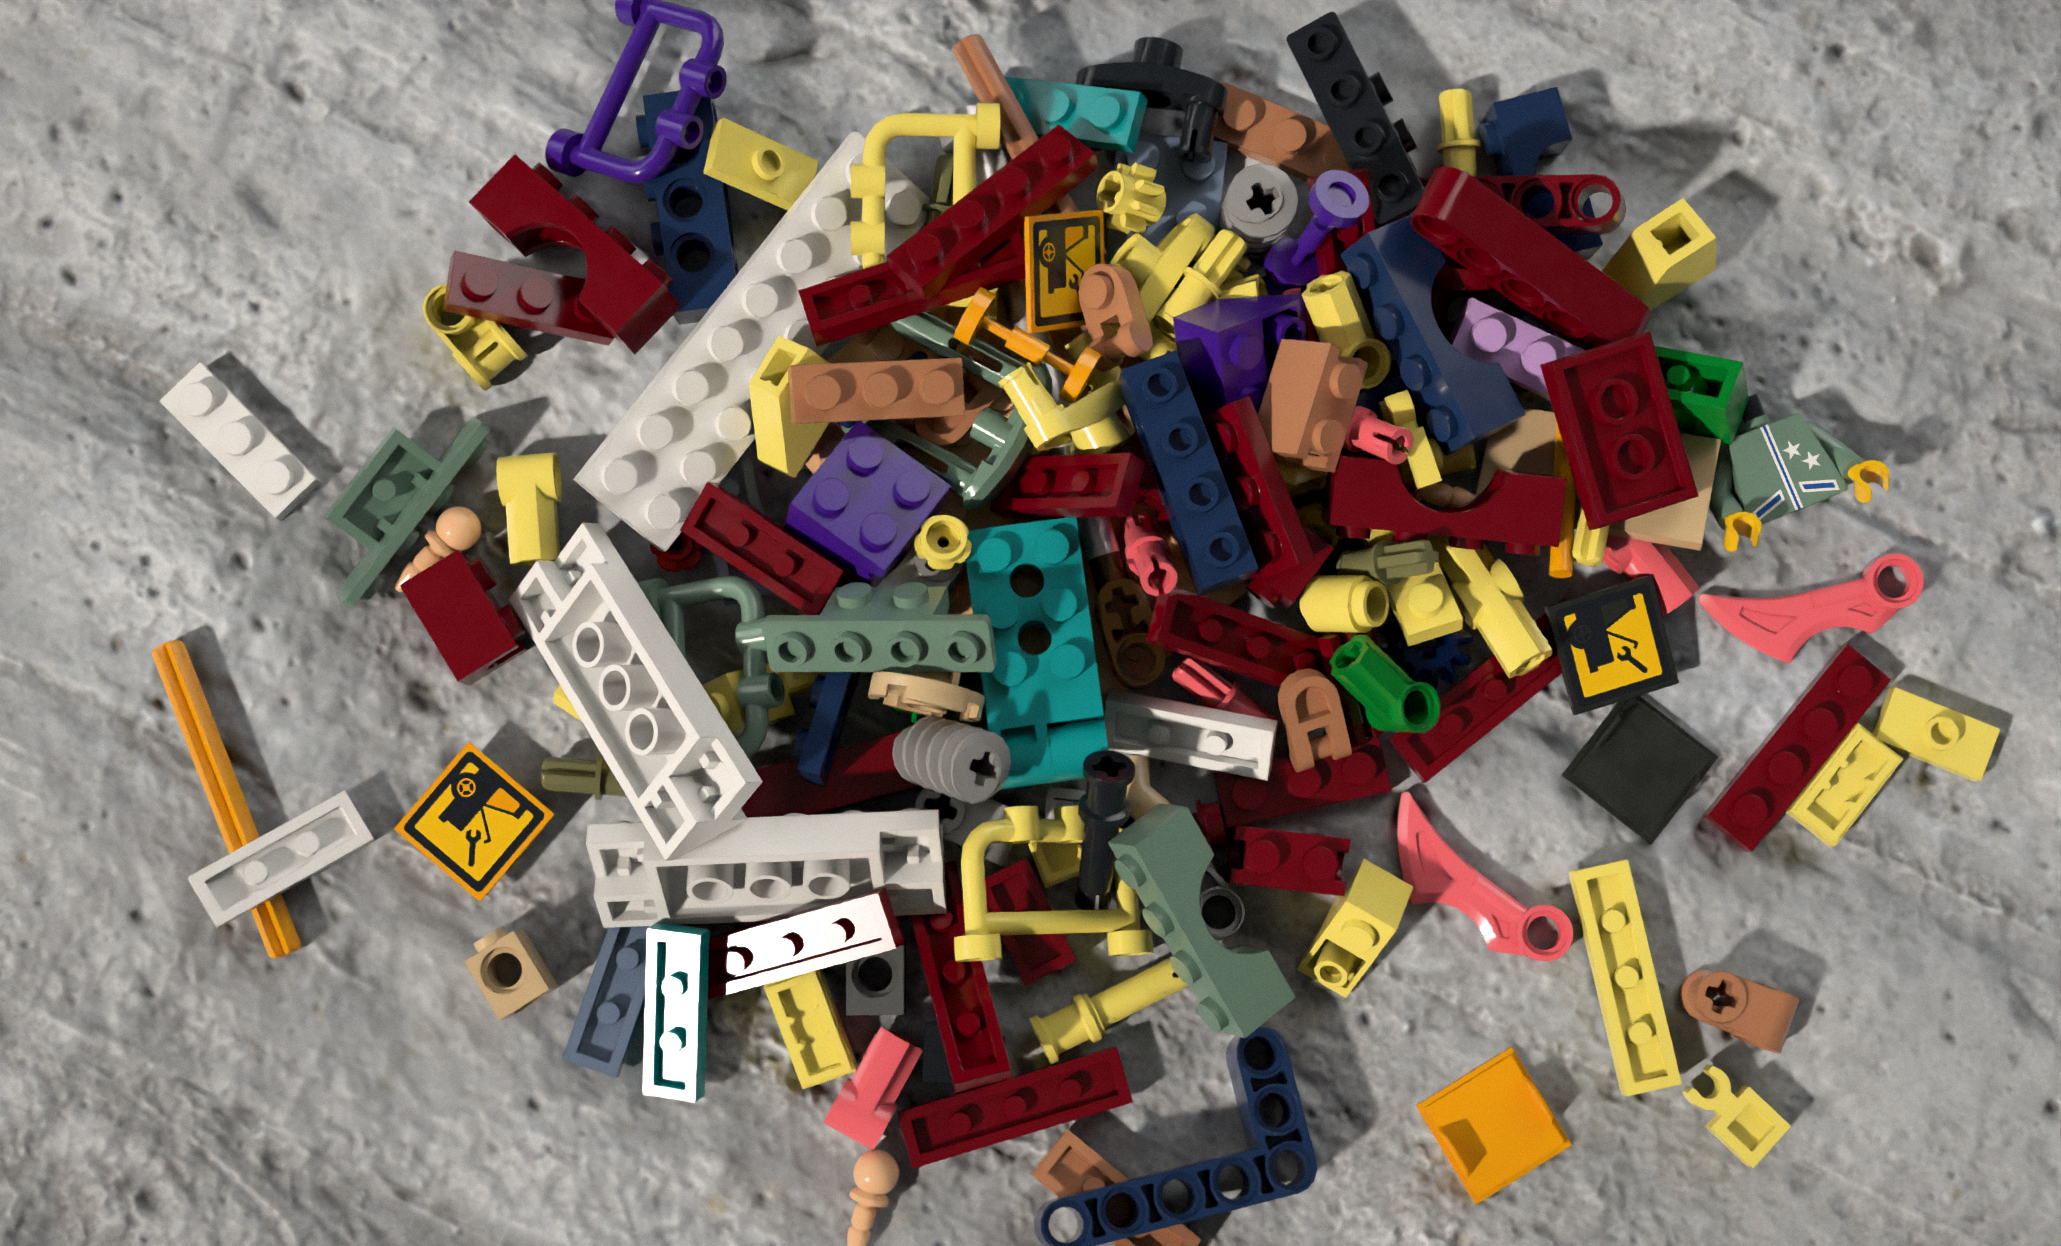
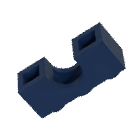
[1479,87,1603,259]

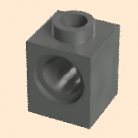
[846,944,906,1016]

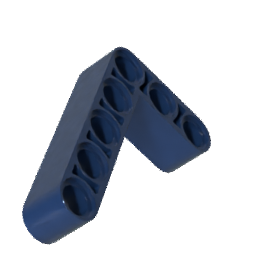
[1034,1027,1317,1246]

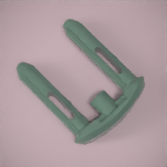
[839,311,1052,510]

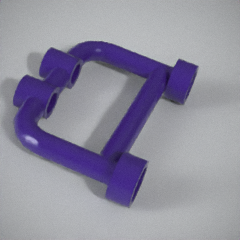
[545,0,727,183]

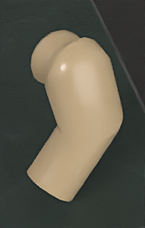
[1126,755,1174,820]

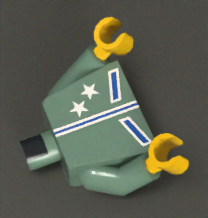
[1709,393,1890,552]

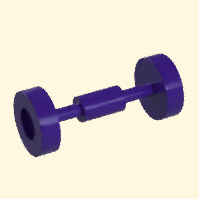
[1264,170,1369,294]

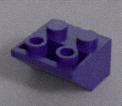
[1173,294,1308,417]

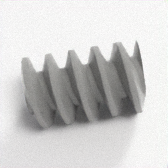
[1218,164,1298,260]
[892,715,1011,805]

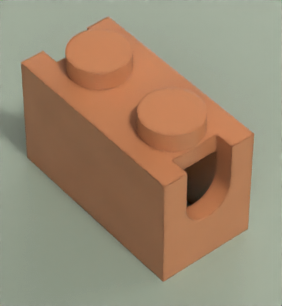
[1258,339,1368,473]

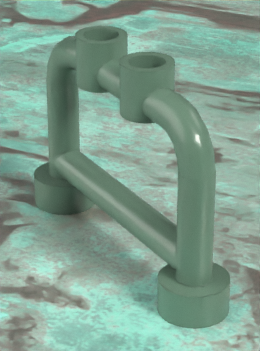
[637,576,785,759]

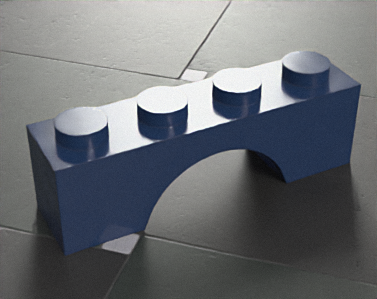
[1340,214,1526,456]

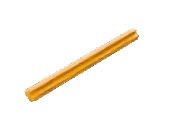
[152,640,301,959]

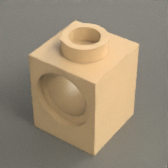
[464,926,559,1020]

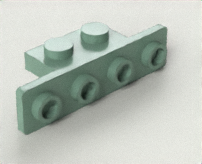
[324,417,490,608]
[761,582,997,672]

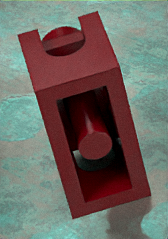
[399,550,527,686]
[1224,825,1351,896]

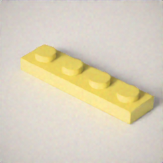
[1568,859,1682,1097]

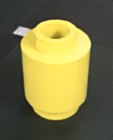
[1300,575,1389,633]

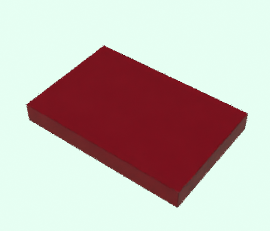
[1540,331,1699,530]

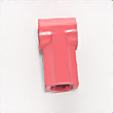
[1603,535,1700,617]
[823,1026,924,1151]

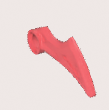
[1698,553,1924,664]
[1397,792,1573,962]

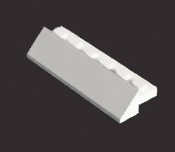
[509,522,763,861]
[586,808,946,928]

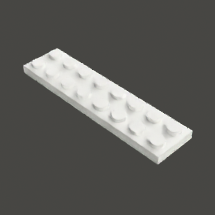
[573,131,930,552]

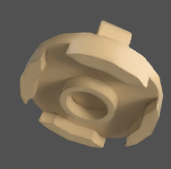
[868,671,985,722]

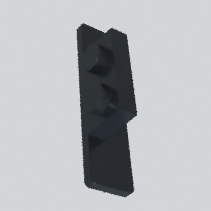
[1286,12,1425,227]

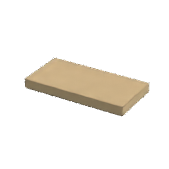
[1476,407,1721,551]

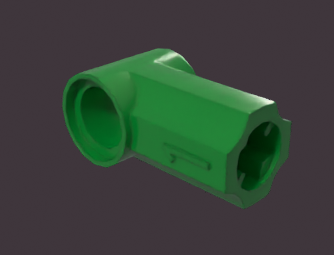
[1329,635,1441,733]

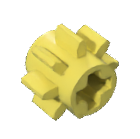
[1096,163,1166,234]

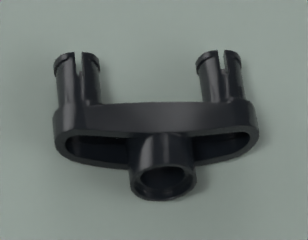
[1076,37,1228,163]

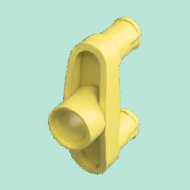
[1110,213,1250,361]
[998,331,1131,455]

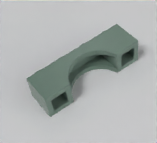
[1108,803,1296,1038]

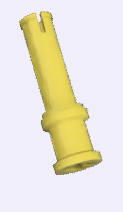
[1029,957,1190,1065]

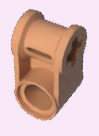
[1679,970,1800,1054]

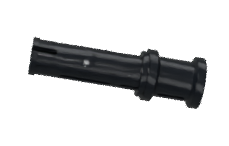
[1074,750,1135,910]

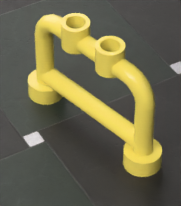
[851,103,1000,320]
[954,805,1154,962]

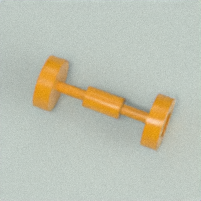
[953,287,1102,404]

